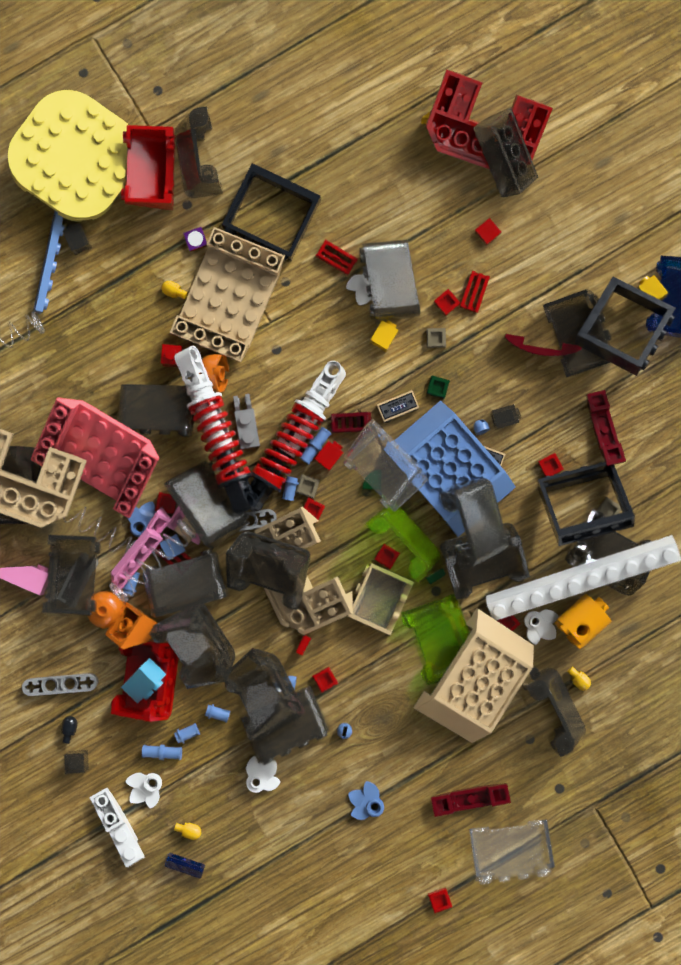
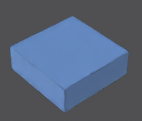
[160,534,186,560]

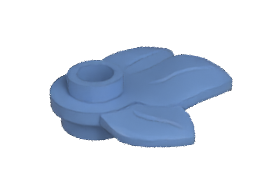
[127,501,156,537]
[348,781,384,820]

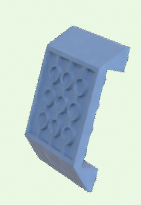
[383,401,516,537]

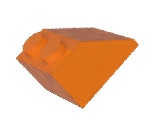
[105,602,160,649]

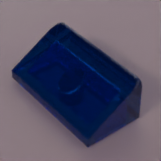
[165,853,206,878]

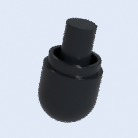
[61,716,78,744]

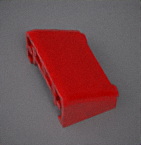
[121,125,175,210]
[111,640,180,722]

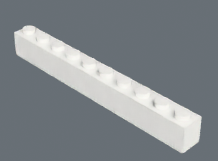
[486,535,681,620]

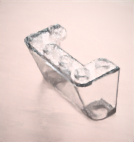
[469,819,555,885]

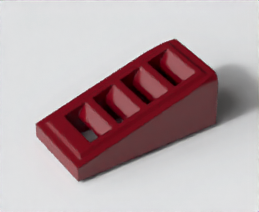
[331,412,372,433]

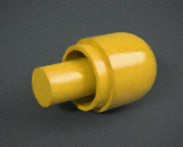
[161,280,188,299]
[567,666,591,691]
[174,823,201,840]

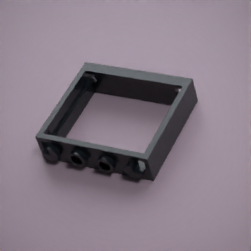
[222,163,321,261]
[575,277,675,376]
[538,462,635,546]

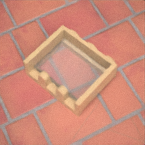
[348,563,414,635]

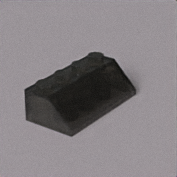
[473,107,538,198]

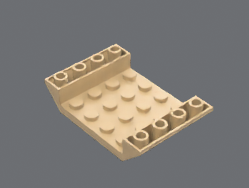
[170,227,285,362]
[413,608,534,743]

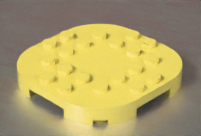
[8,90,128,222]

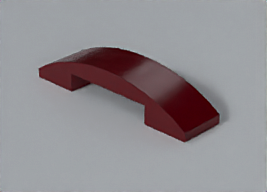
[504,334,582,357]
[586,390,626,466]
[431,783,511,817]

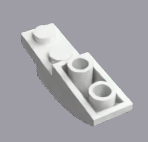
[90,788,145,867]

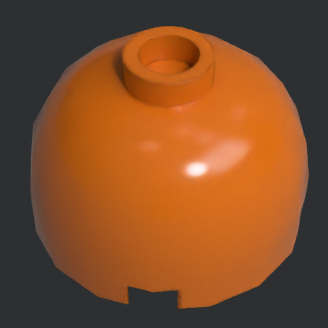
[199,354,229,392]
[86,591,125,629]

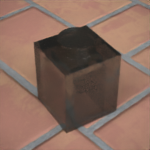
[63,223,92,255]
[490,404,521,431]
[64,750,89,774]

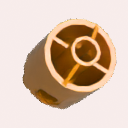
[554,593,612,649]

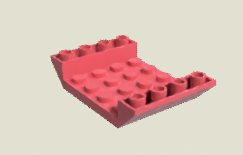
[30,398,159,519]

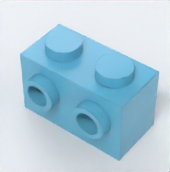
[121,658,166,704]

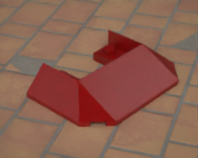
[426,69,553,175]

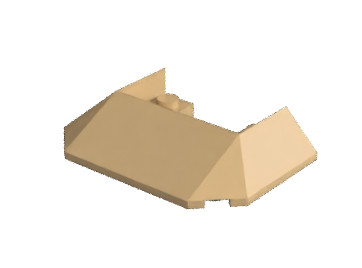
[0,429,87,528]
[248,507,353,635]

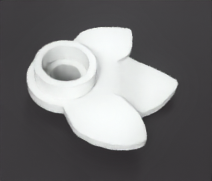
[346,269,384,305]
[524,609,559,645]
[246,756,280,793]
[126,773,162,808]

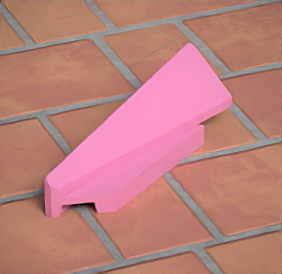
[110,507,171,595]

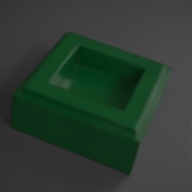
[426,375,450,399]
[425,568,446,584]

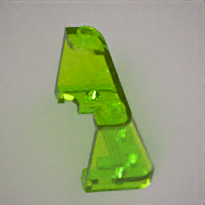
[365,503,440,582]
[401,594,470,686]

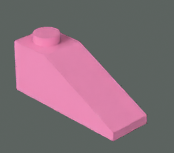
[0,564,52,595]

